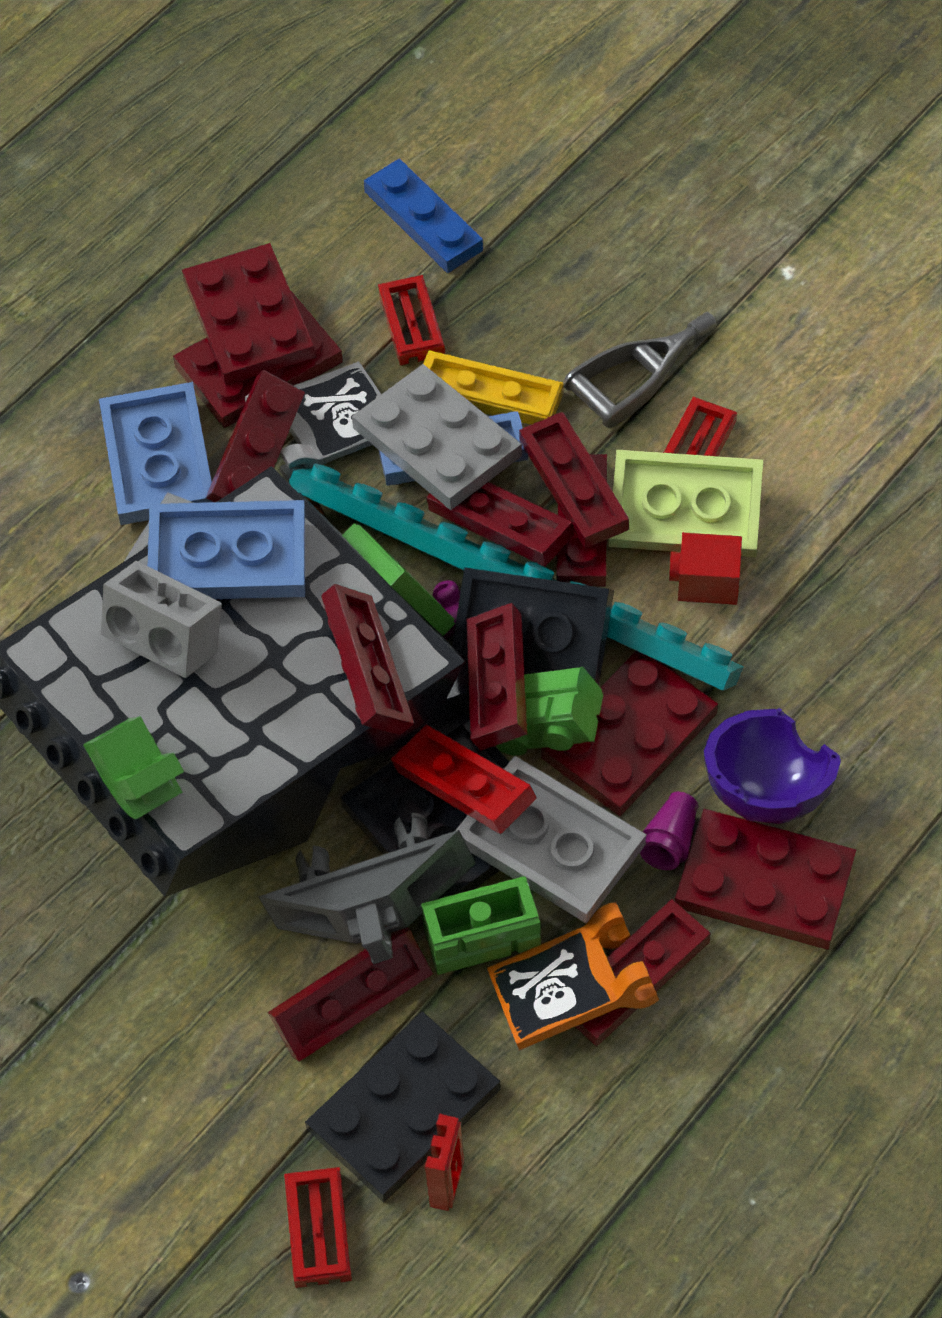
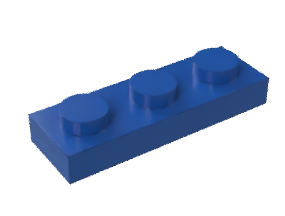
[364,158,483,274]

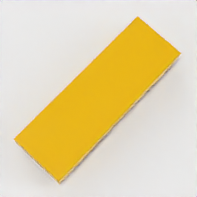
[423,350,564,425]

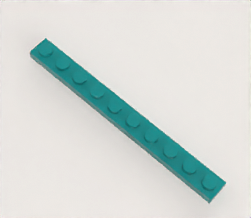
[289,464,744,690]

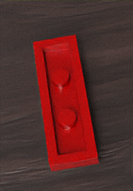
[391,724,537,835]

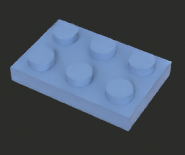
[99,382,212,525]
[147,500,305,599]

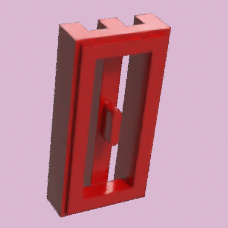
[378,275,445,366]
[663,397,737,457]
[425,1114,464,1211]
[284,1167,352,1288]

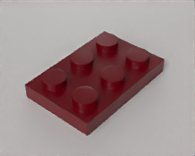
[182,243,316,385]
[173,291,343,429]
[541,651,718,816]
[675,808,857,950]

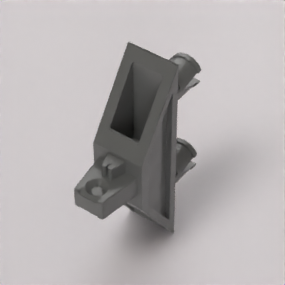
[258,813,476,964]

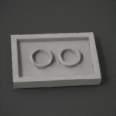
[352,364,522,510]
[456,756,646,923]

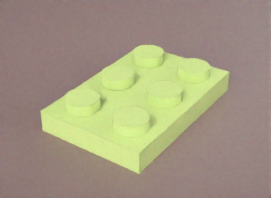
[609,450,763,557]

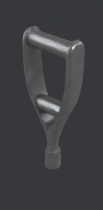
[563,312,717,428]

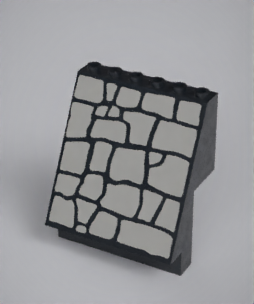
[0,466,470,897]

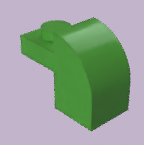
[83,716,184,819]

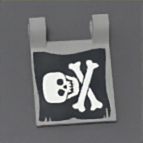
[245,361,381,483]

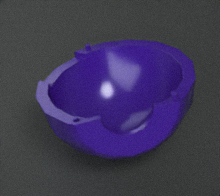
[704,708,841,824]

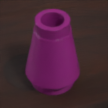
[640,791,699,870]

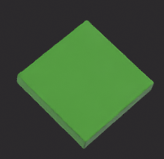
[342,523,455,636]

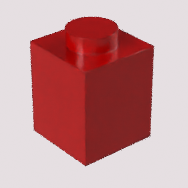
[669,532,742,605]

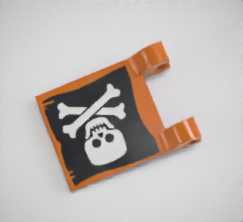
[487,902,659,1051]

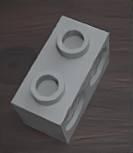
[101,561,222,678]

